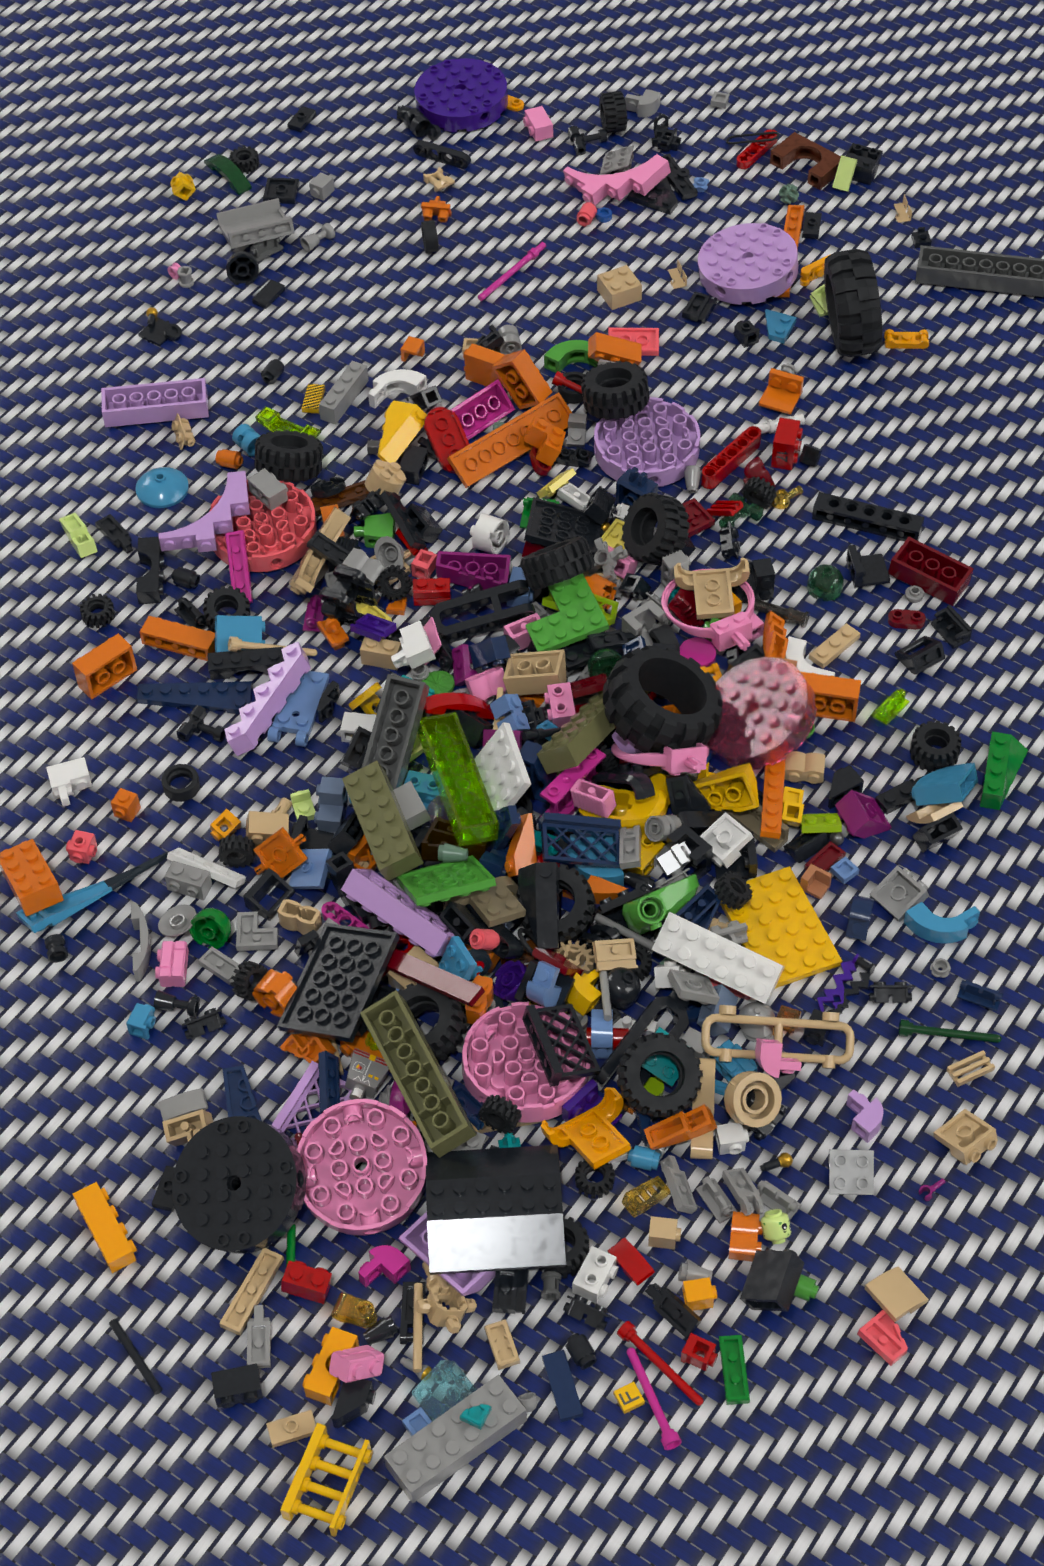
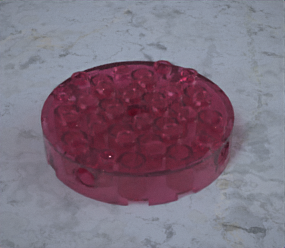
[707,657,817,770]

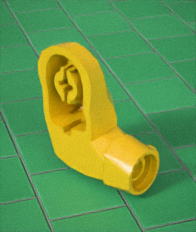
[578,773,670,835]

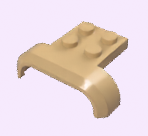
[674,557,750,619]

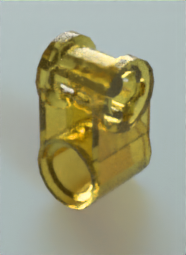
[331,1293,377,1329]

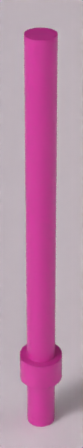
[478,242,546,301]

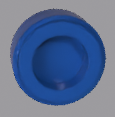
[596,207,612,223]

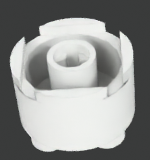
[470,513,509,554]

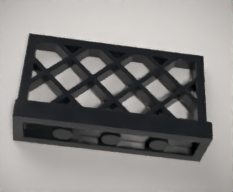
[522,1004,601,1087]

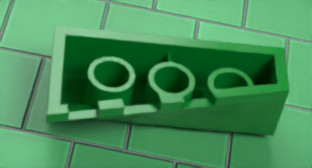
[980,731,1028,810]

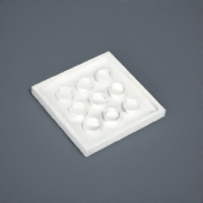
[465,722,531,832]

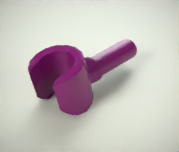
[919,1178,946,1201]

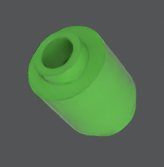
[794,1274,819,1302]

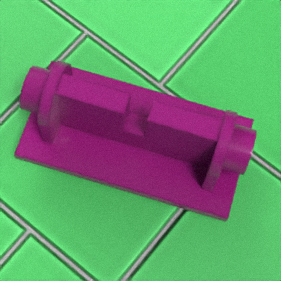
[303,595,324,632]

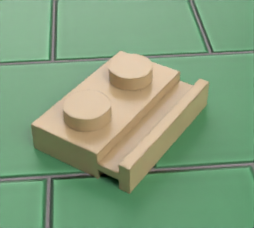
[592,938,638,972]

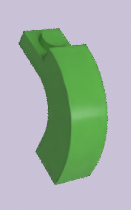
[544,340,598,373]

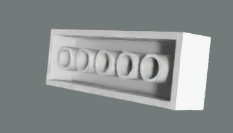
[651,912,785,1004]

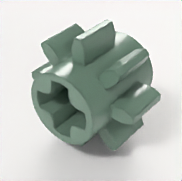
[779,184,799,204]

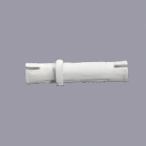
[752,414,805,434]

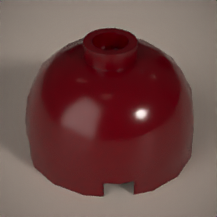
[743,456,776,487]

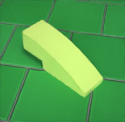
[59,513,98,558]

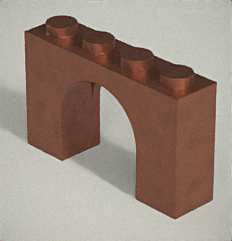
[770,132,841,190]

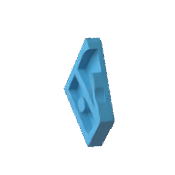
[765,309,796,344]

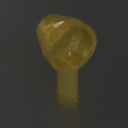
[772,485,803,509]

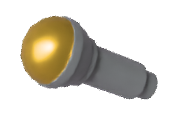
[400,1357,433,1381]

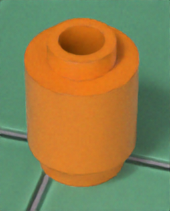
[215,449,243,469]

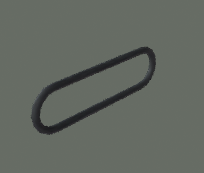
[726,132,779,144]

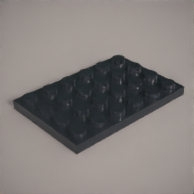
[277,923,400,1043]

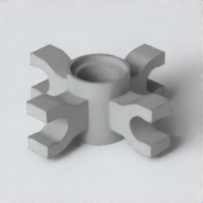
[588,537,629,582]

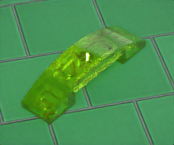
[255,406,321,438]

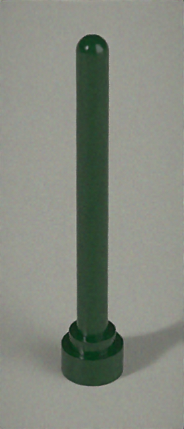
[899,1019,1002,1043]

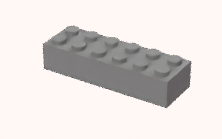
[384,1374,527,1503]

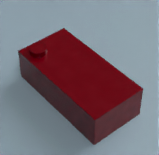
[888,536,974,606]

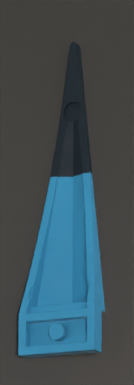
[16,852,168,933]

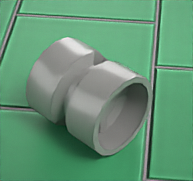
[498,325,522,355]
[644,815,682,842]

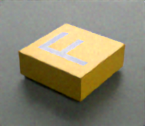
[613,1382,645,1414]

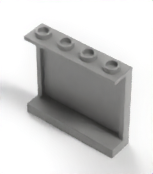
[216,198,295,249]

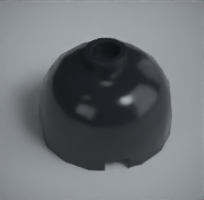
[226,251,259,285]
[598,967,641,1009]

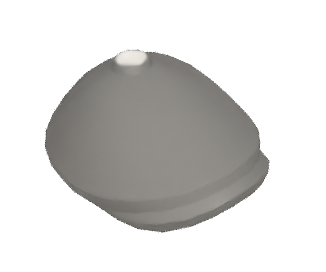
[739,1002,775,1042]

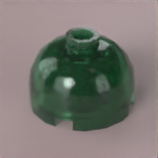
[807,564,844,601]
[587,648,622,677]

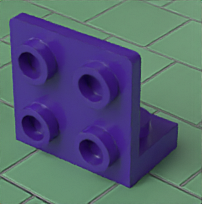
[562,1079,622,1126]

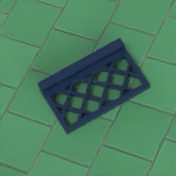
[538,812,621,868]

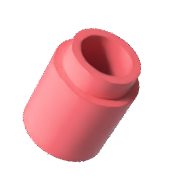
[577,202,597,226]
[469,929,500,950]

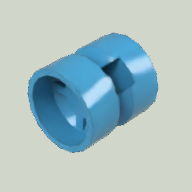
[232,424,261,456]

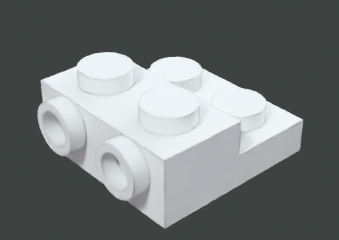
[700,812,753,868]

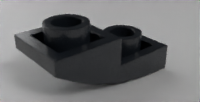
[555,446,593,467]
[317,681,340,723]

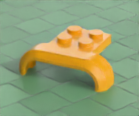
[541,1087,631,1170]

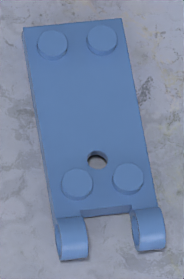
[267,671,330,747]

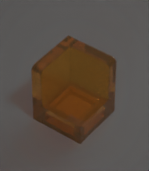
[772,1005,802,1036]

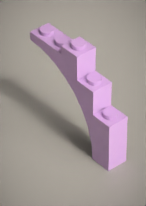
[159,471,250,553]

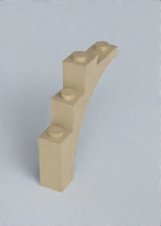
[289,507,351,595]

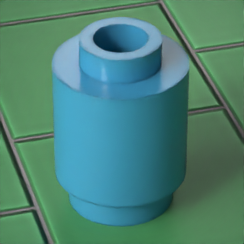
[627,1145,661,1171]

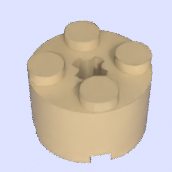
[365,459,406,495]

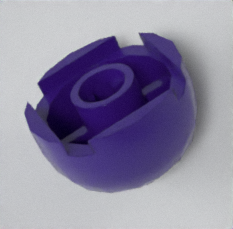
[493,960,527,1003]

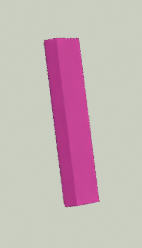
[225,530,253,603]

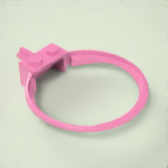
[661,569,755,652]
[611,743,709,776]

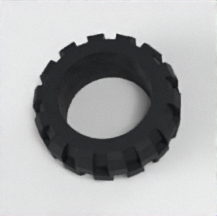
[824,249,883,357]
[603,646,723,754]

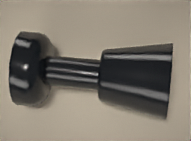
[153,990,200,1017]

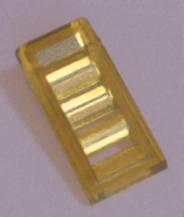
[622,1176,671,1218]

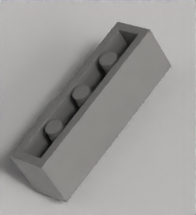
[319,361,369,425]

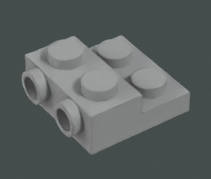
[870,865,929,922]

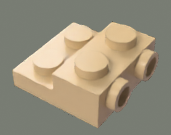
[933,1109,998,1165]

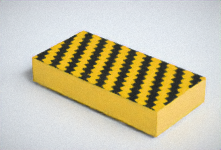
[302,384,325,413]

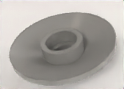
[158,905,197,937]

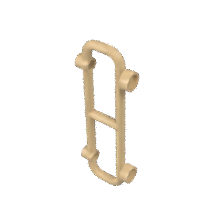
[701,1005,855,1068]

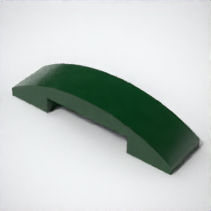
[204,154,252,195]

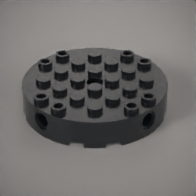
[172,1116,306,1254]

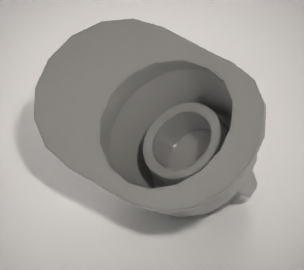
[374,536,404,580]

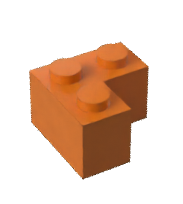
[523,416,566,467]

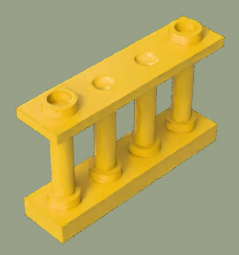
[280,1423,373,1537]

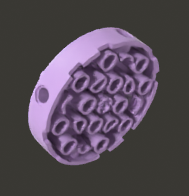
[698,223,799,305]
[594,397,700,487]

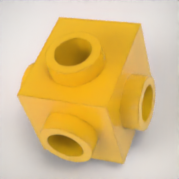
[170,171,196,201]

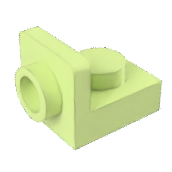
[290,789,316,821]

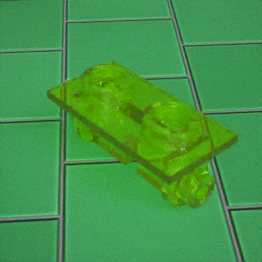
[871,689,910,725]

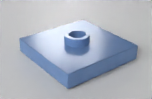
[289,849,333,889]

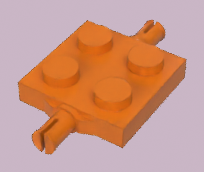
[253,827,308,878]

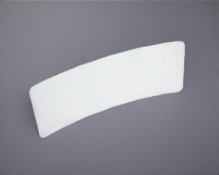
[654,841,678,868]

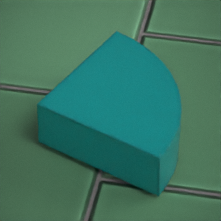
[459,1404,492,1430]

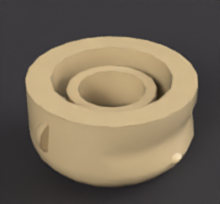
[724,1071,782,1128]

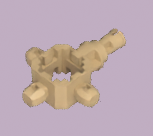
[415,1262,477,1333]

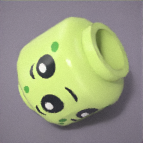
[760,1209,792,1244]

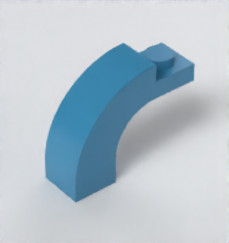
[904,902,980,944]

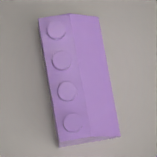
[399,1212,495,1296]

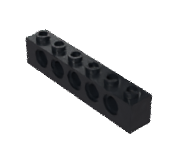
[812,492,925,542]

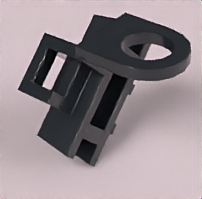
[651,114,682,151]
[521,700,548,731]

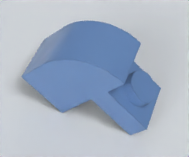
[526,961,562,1007]
[591,1009,613,1059]

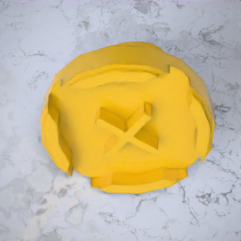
[348,682,382,715]

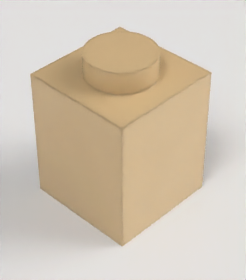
[648,1216,681,1250]

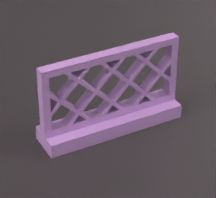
[272,1061,352,1148]

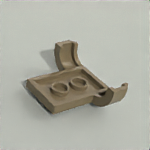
[443,876,526,928]

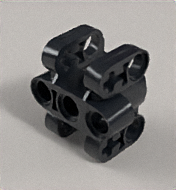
[319,564,381,626]

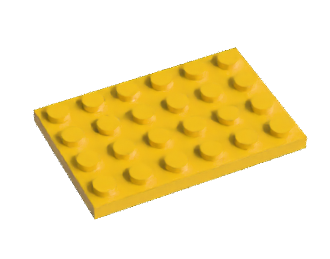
[720,866,842,988]

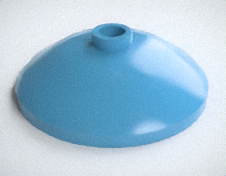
[135,467,189,508]

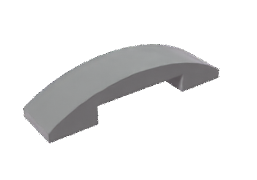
[131,902,151,982]

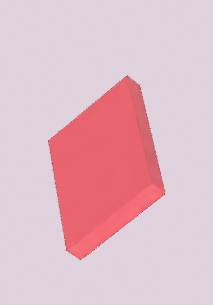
[608,328,659,356]

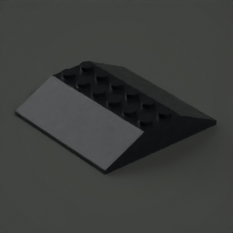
[426,1145,566,1275]

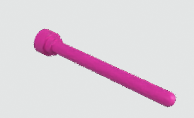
[627,1347,682,1450]

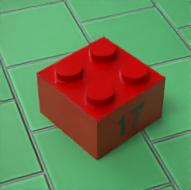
[771,417,803,471]

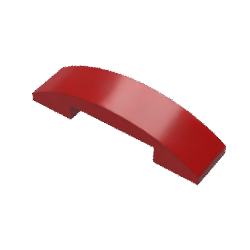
[424,692,494,719]

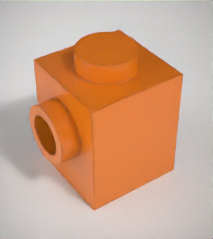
[111,788,141,822]

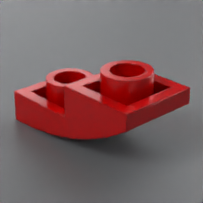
[607,1237,655,1286]

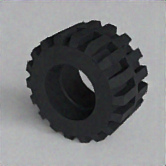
[599,91,627,133]
[203,586,251,633]
[910,721,962,773]
[539,1216,589,1279]

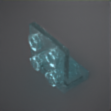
[412,1360,477,1421]

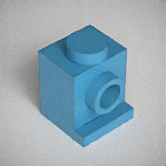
[126,1003,156,1040]

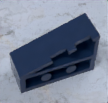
[520,740,557,805]
[676,884,721,930]

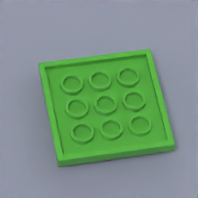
[396,855,496,907]

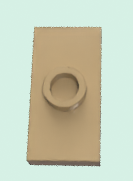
[484,1319,520,1370]
[266,1410,316,1448]

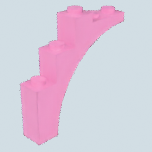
[563,154,671,206]

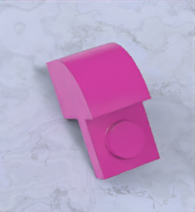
[358,1245,411,1287]

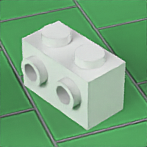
[572,1246,619,1304]

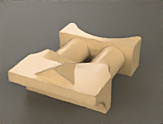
[423,167,455,192]

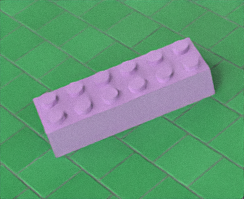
[101,378,209,427]
[341,869,455,957]

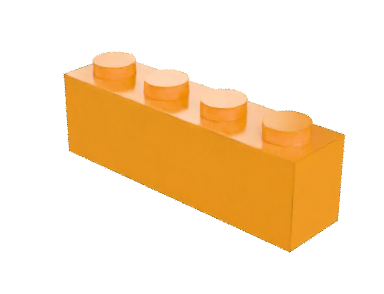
[73,1182,137,1273]

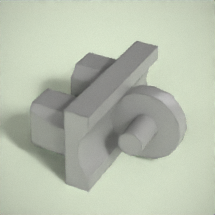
[710,920,748,944]

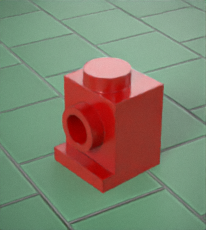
[681,1333,718,1371]

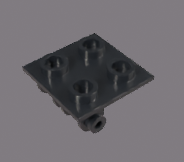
[348,488,385,525]

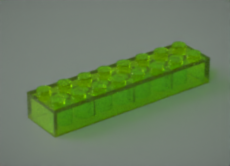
[418,712,499,847]

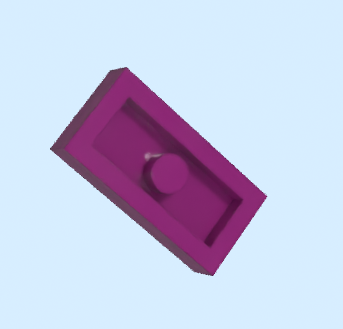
[452,644,478,686]

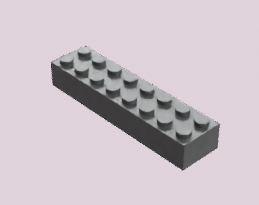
[915,245,1044,297]

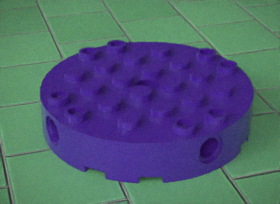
[414,58,508,132]

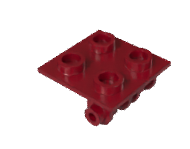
[667,588,704,627]

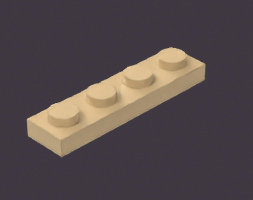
[219,1248,284,1336]

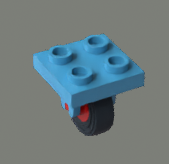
[438,936,492,982]

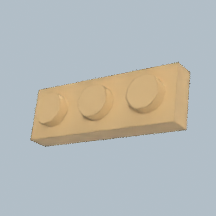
[809,623,861,669]

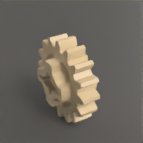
[554,940,594,978]

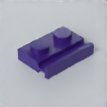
[350,613,397,642]

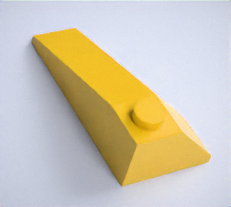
[377,401,427,463]
[693,763,759,812]

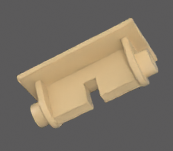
[172,413,195,450]

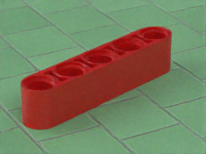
[701,426,761,489]

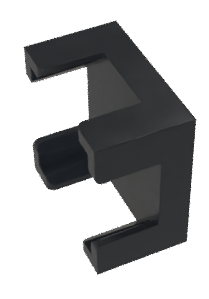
[667,824,713,880]

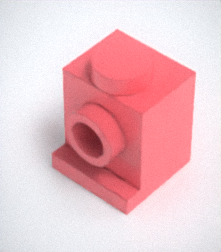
[411,549,437,579]

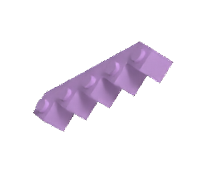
[224,642,311,756]

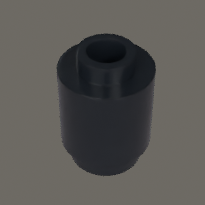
[261,359,284,384]
[171,566,200,589]
[565,1333,597,1370]

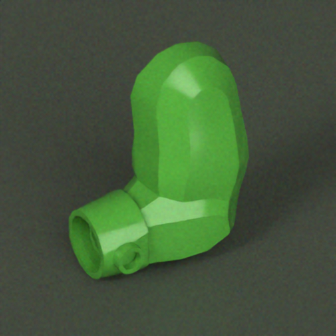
[622,874,699,935]

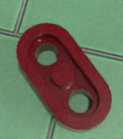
[529,446,552,476]
[888,609,926,630]

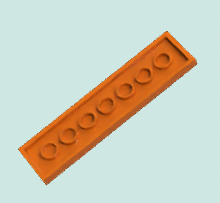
[447,392,572,488]

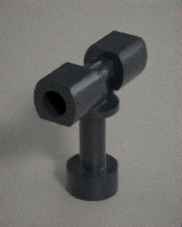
[568,126,607,155]
[176,705,226,742]

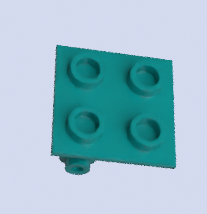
[641,1027,690,1087]

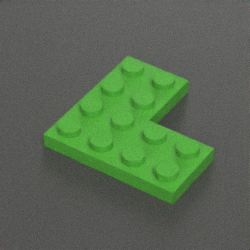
[525,573,609,652]

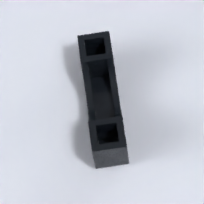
[136,537,165,604]
[208,647,284,680]

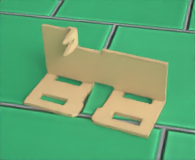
[893,194,912,223]
[668,259,687,289]

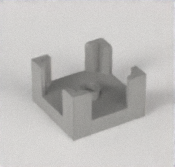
[622,600,666,636]

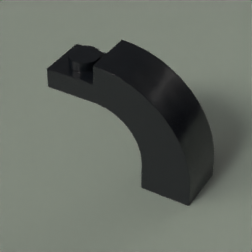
[326,851,376,923]

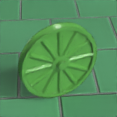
[421,671,455,694]

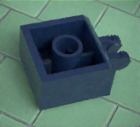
[616,467,658,506]

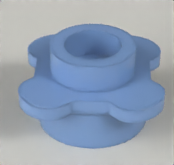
[693,177,709,192]

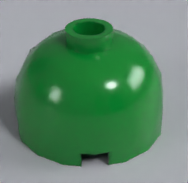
[189,908,231,949]

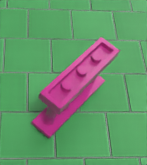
[540,748,606,817]

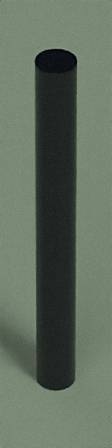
[109,1319,163,1395]

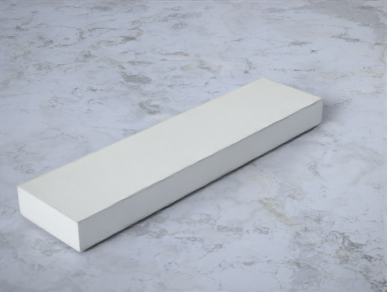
[167,848,246,888]

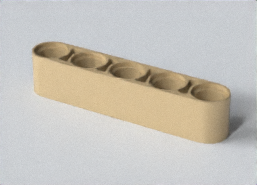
[690,1058,716,1160]

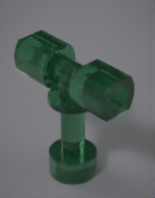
[719,493,764,528]

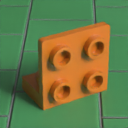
[759,368,804,415]

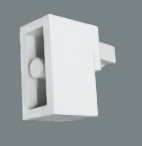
[391,621,436,669]
[46,757,92,807]

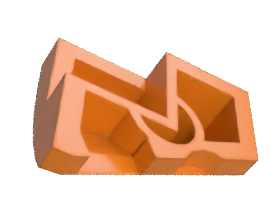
[280,1034,336,1063]

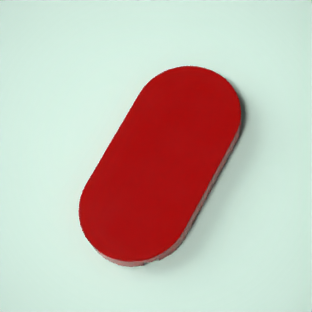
[424,407,469,473]

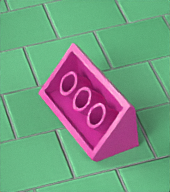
[450,379,515,440]

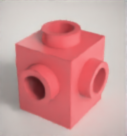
[66,830,97,864]

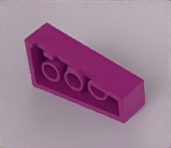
[436,551,511,590]

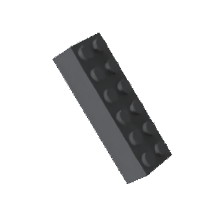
[362,674,430,790]

